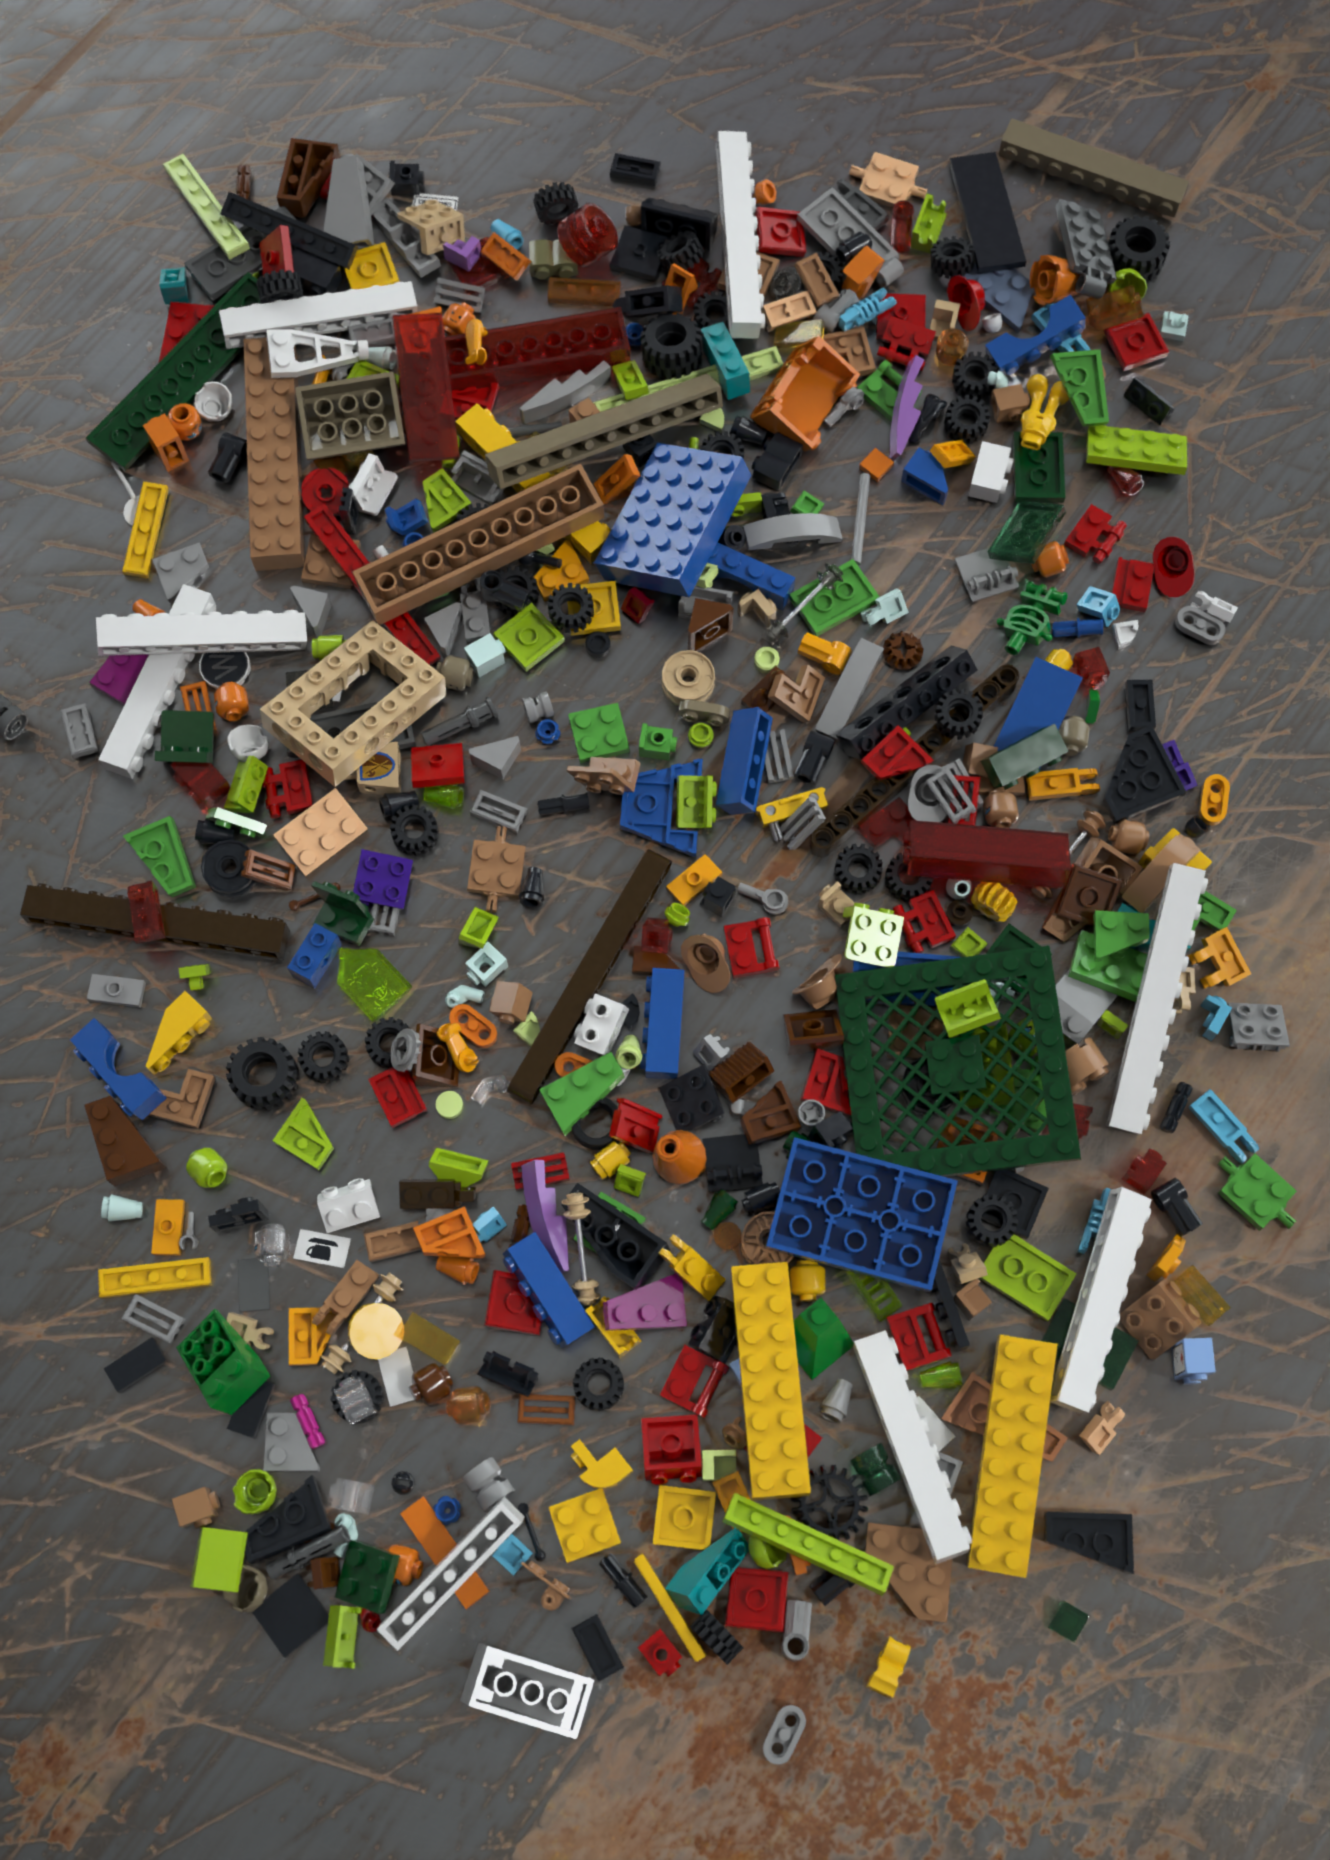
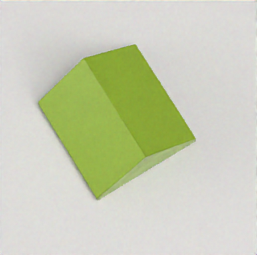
[190,1527,248,1592]

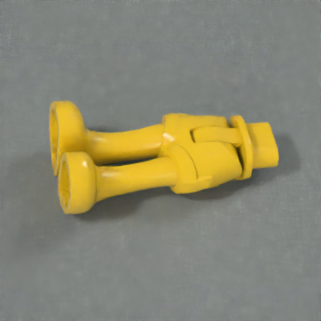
[1020,374,1069,450]

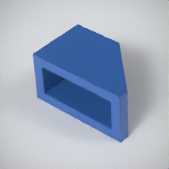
[901,447,948,505]

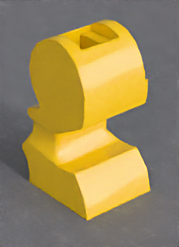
[866,1636,911,1699]

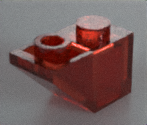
[171,762,230,809]

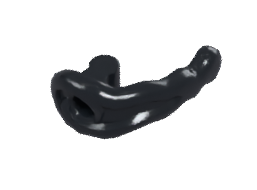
[909,393,947,443]

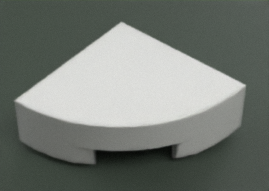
[1111,620,1138,650]

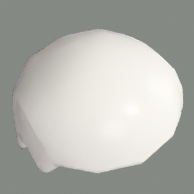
[194,382,232,422]
[228,724,269,762]

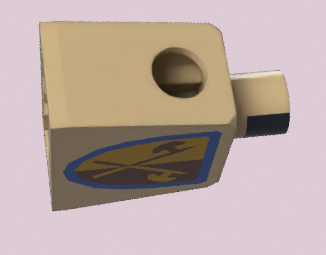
[344,742,401,795]

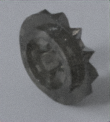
[769,266,803,301]

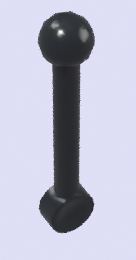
[518,1503,546,1562]

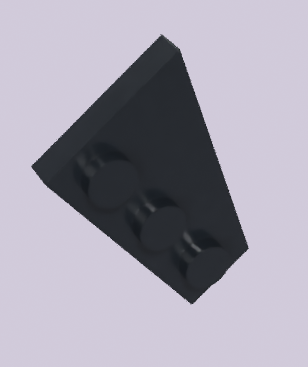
[245,1475,332,1565]

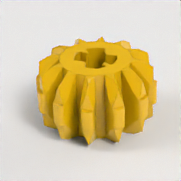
[971,880,1018,922]

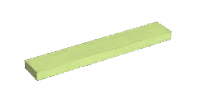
[163,154,250,260]

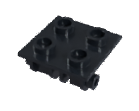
[659,1064,725,1132]
[702,1134,763,1192]

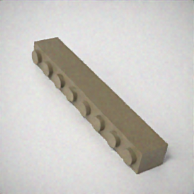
[998,118,1189,218]

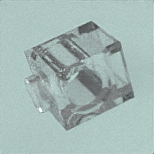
[334,1377,377,1425]
[329,1478,375,1515]

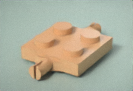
[849,152,928,211]

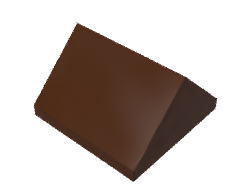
[688,598,734,652]
[783,1009,844,1055]
[412,1023,462,1088]

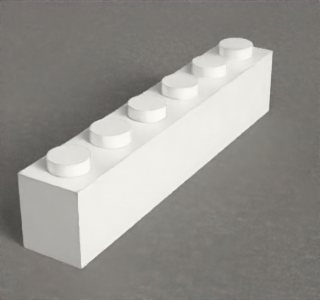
[377,1496,524,1651]

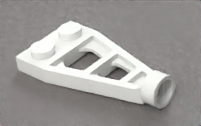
[266,329,369,378]

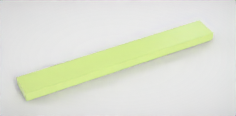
[593,346,783,412]

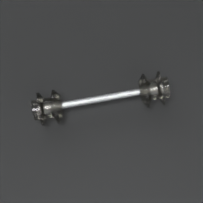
[762,563,843,646]

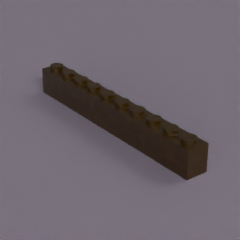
[20,883,290,960]

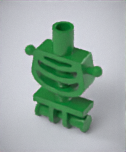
[997,581,1068,656]

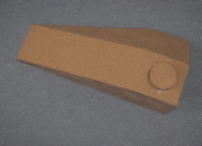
[1042,837,1143,942]

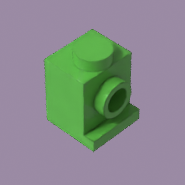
[639,723,677,761]

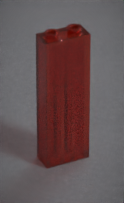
[902,820,1071,889]

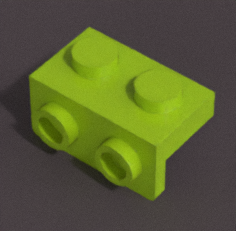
[676,775,717,828]
[934,979,1001,1038]

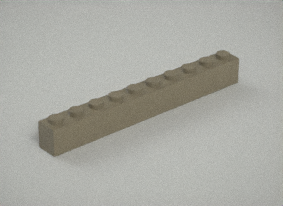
[485,373,723,489]

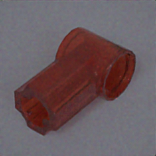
[890,200,914,254]

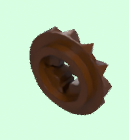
[883,631,924,670]

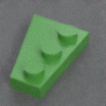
[539,1052,625,1136]

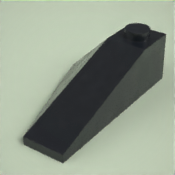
[561,1183,670,1289]

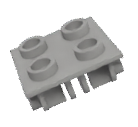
[954,544,1019,602]
[1228,1003,1289,1052]

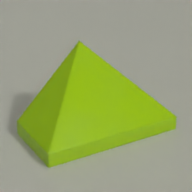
[458,907,499,949]
[428,1147,489,1187]

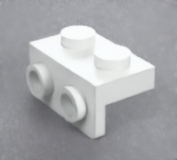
[348,453,398,516]
[317,1178,380,1233]

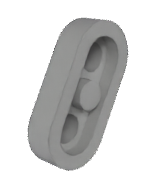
[1175,606,1225,645]
[763,1705,806,1764]

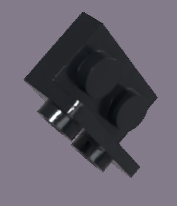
[688,1296,737,1364]

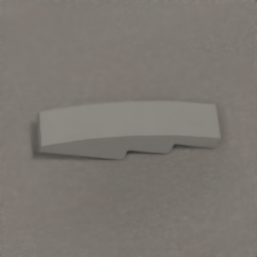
[371,198,441,278]
[519,361,611,424]
[815,638,884,739]

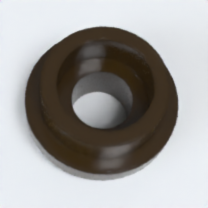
[946,900,973,926]

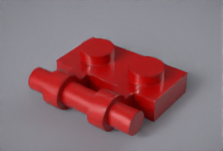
[877,316,936,371]
[1064,504,1127,564]
[262,760,313,819]
[892,890,956,953]

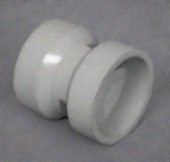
[522,691,554,723]
[798,1099,825,1132]

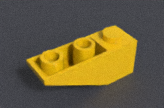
[146,991,212,1075]

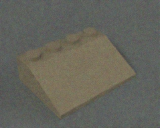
[295,371,405,461]

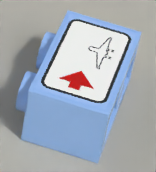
[1171,1338,1216,1384]

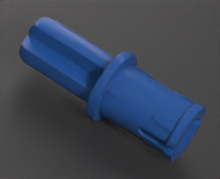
[1052,618,1103,638]

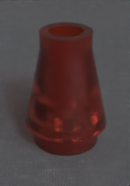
[1108,466,1144,496]

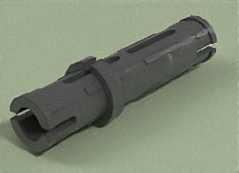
[266,1524,350,1580]

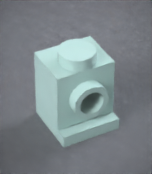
[465,942,508,987]

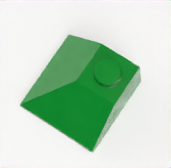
[793,1297,854,1380]

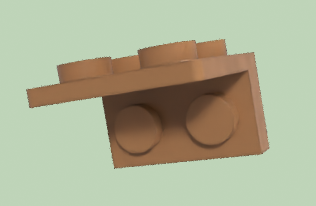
[567,757,641,795]

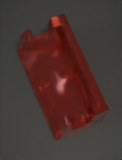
[127,880,165,944]

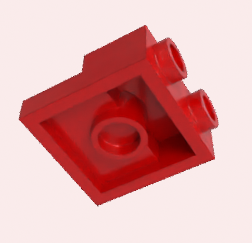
[641,1414,702,1485]

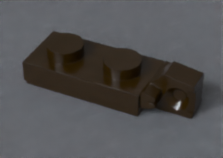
[399,1179,476,1209]

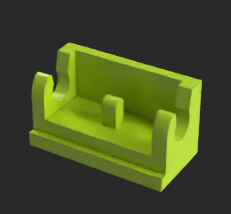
[910,194,947,254]
[323,1605,362,1669]

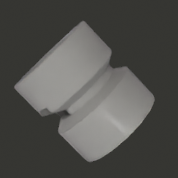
[462,1457,515,1512]

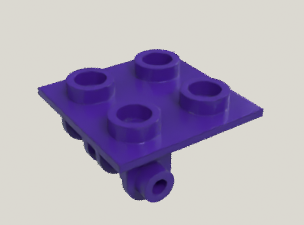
[353,849,413,909]

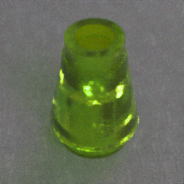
[424,784,464,809]
[920,1361,963,1389]

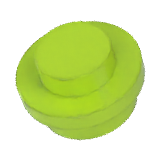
[688,723,714,748]
[664,903,690,927]

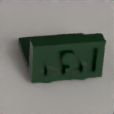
[155,710,214,763]
[311,881,374,946]

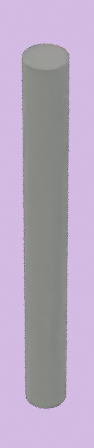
[851,473,870,566]

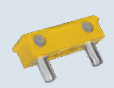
[755,787,828,841]

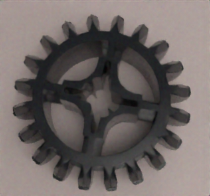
[791,1465,868,1540]

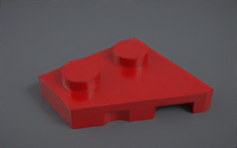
[439,382,499,421]
[800,1048,851,1117]

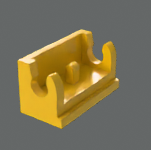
[585,1296,642,1359]

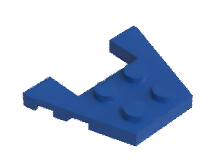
[620,759,703,857]

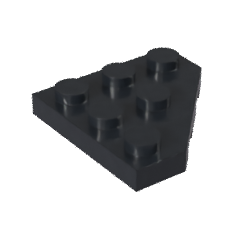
[1103,725,1187,824]

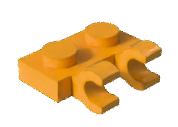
[1187,927,1251,989]

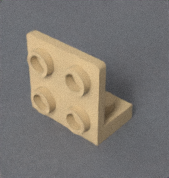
[397,199,465,256]

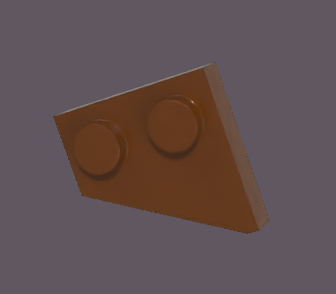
[740,1080,801,1145]

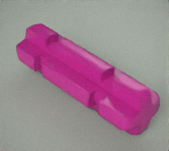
[290,1394,325,1449]

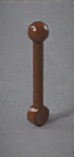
[289,882,341,911]

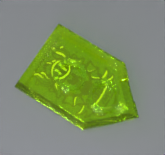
[337,948,412,1022]

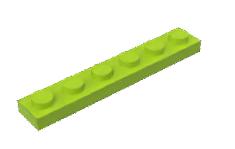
[722,1493,894,1596]

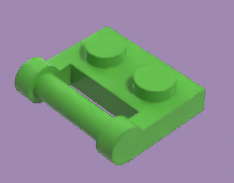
[857,360,922,422]

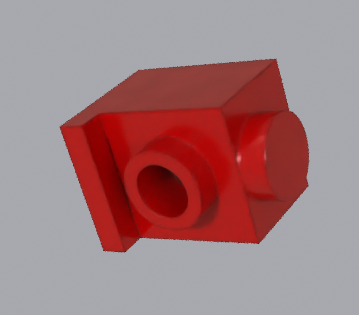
[638,1628,682,1677]

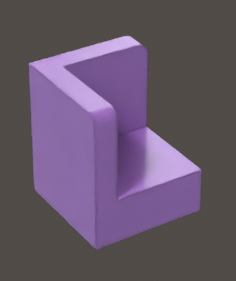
[443,236,482,272]

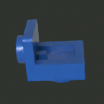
[385,499,428,536]

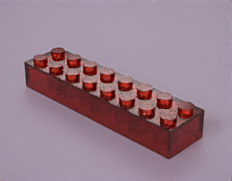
[429,307,631,397]

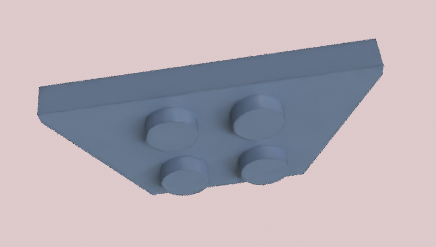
[950,263,1034,333]

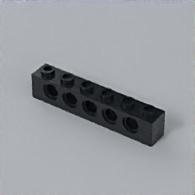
[836,645,978,760]

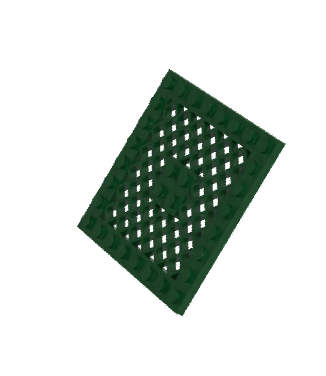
[835,945,1081,1177]

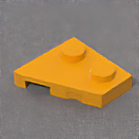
[534,539,590,602]
[1146,1233,1186,1282]
[289,1307,337,1366]

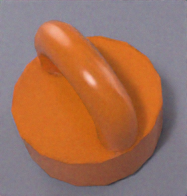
[752,179,777,205]

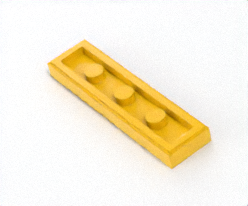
[122,481,169,578]
[98,1257,212,1299]
[634,1554,706,1662]

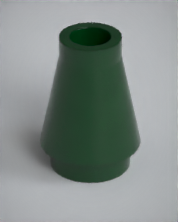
[700,1189,738,1230]

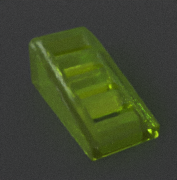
[846,1271,903,1322]

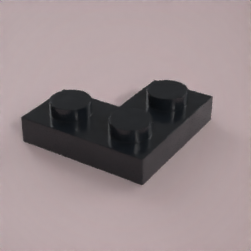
[208,1197,269,1232]

